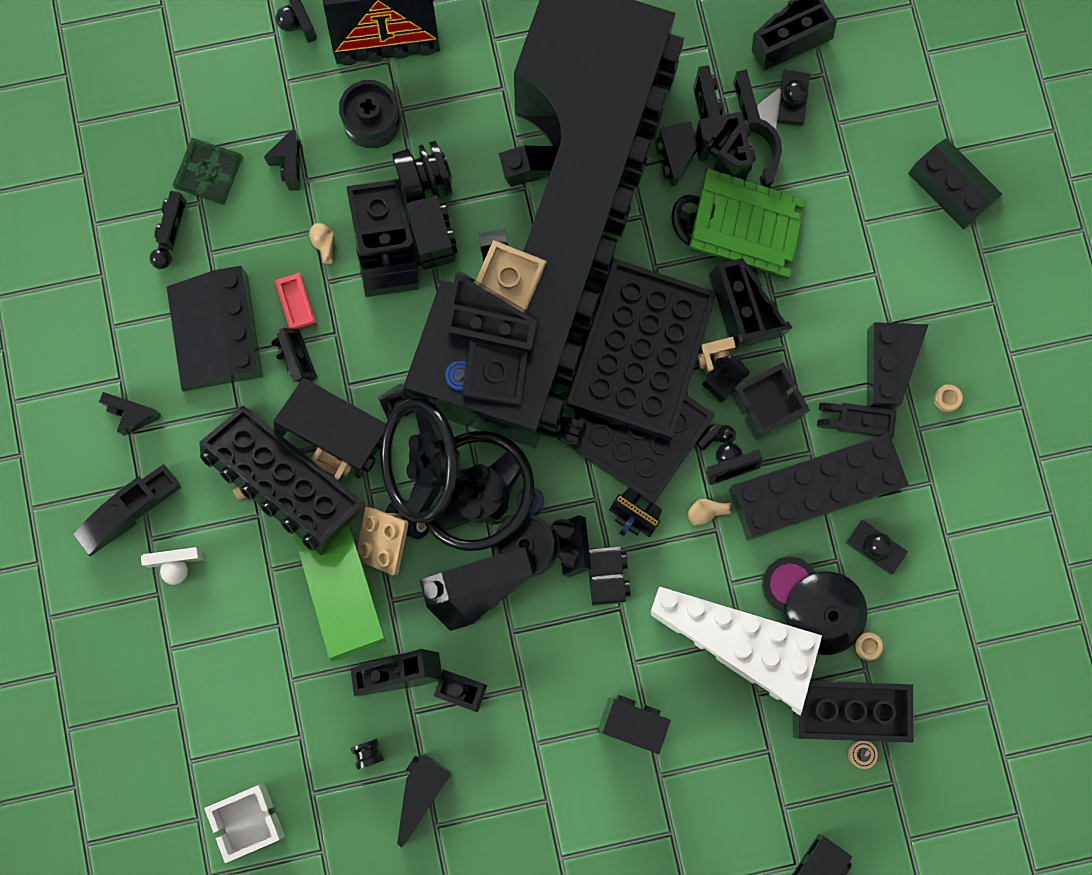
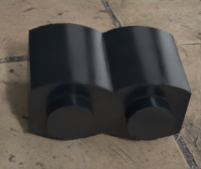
[589,546,631,606]

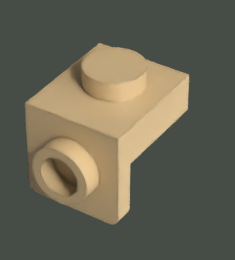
[311,448,352,481]

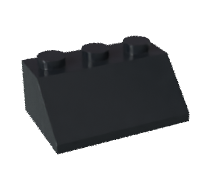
[908,138,1002,230]

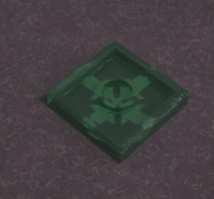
[173,138,243,205]

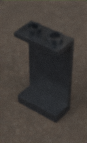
[273,378,386,479]

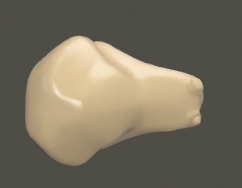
[309,223,334,264]
[688,499,733,526]

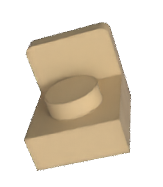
[696,337,736,375]

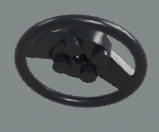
[381,398,460,523]
[425,431,534,551]

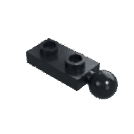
[149,190,187,269]

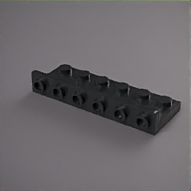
[199,405,365,555]

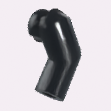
[695,424,736,451]

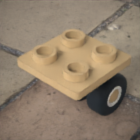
[357,500,429,575]

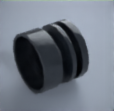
[392,140,453,203]

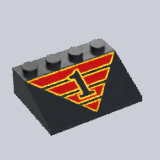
[323,0,440,65]

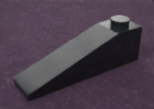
[420,547,535,631]

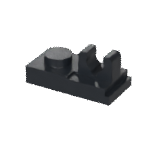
[271,328,317,382]

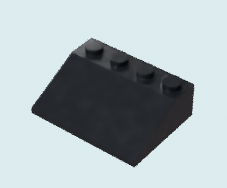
[167,266,263,391]

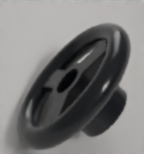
[671,195,712,246]

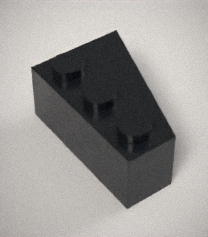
[752,0,837,71]
[709,258,792,349]
[867,322,929,410]

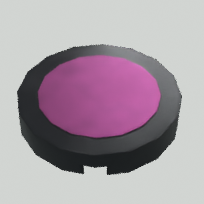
[762,556,815,612]

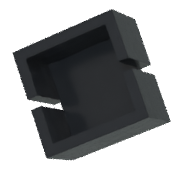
[406,195,458,270]
[731,362,810,440]

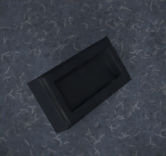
[275,0,317,43]
[777,70,810,126]
[706,442,762,485]
[846,520,908,575]

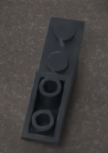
[73,464,181,556]

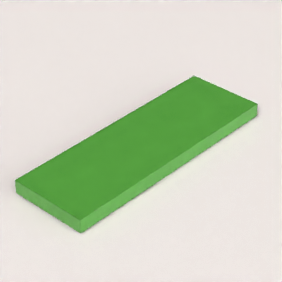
[293,523,386,662]

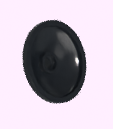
[785,571,867,655]

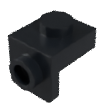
[701,354,750,403]

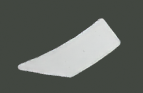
[757,89,781,129]

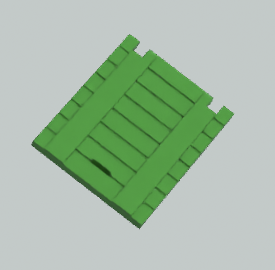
[689,168,805,279]

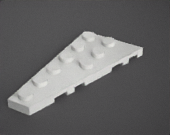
[651,587,822,715]

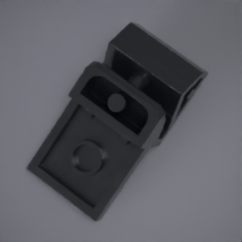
[693,65,756,181]
[346,179,419,297]

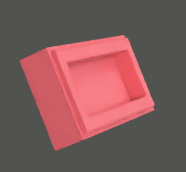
[275,273,317,330]

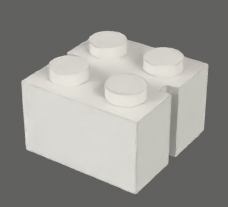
[204,783,285,863]

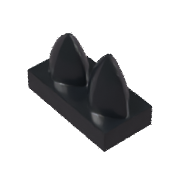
[551,515,591,577]

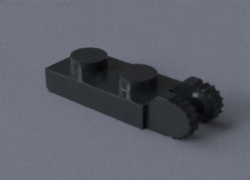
[817,403,897,439]

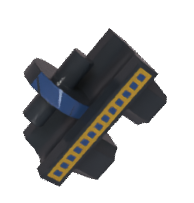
[609,488,662,537]

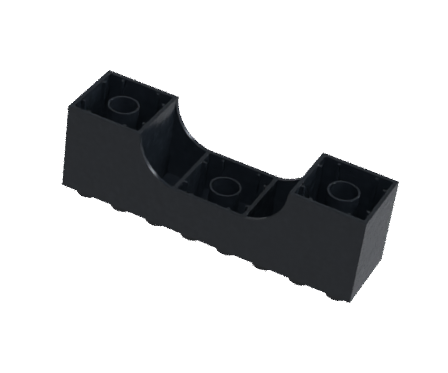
[403,0,685,449]

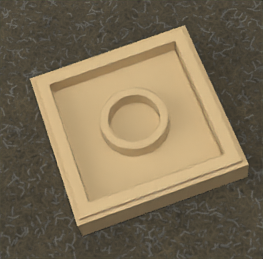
[476,240,547,310]

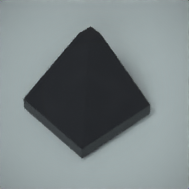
[378,383,414,420]

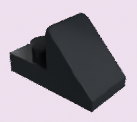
[264,130,300,191]
[99,392,161,436]
[434,669,487,712]

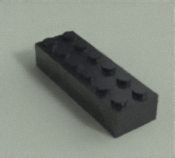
[729,433,909,541]

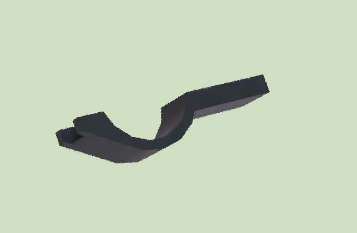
[733,69,782,189]

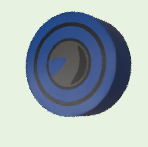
[445,361,466,391]

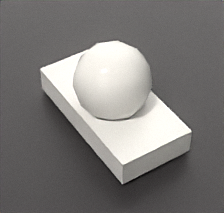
[141,547,204,585]

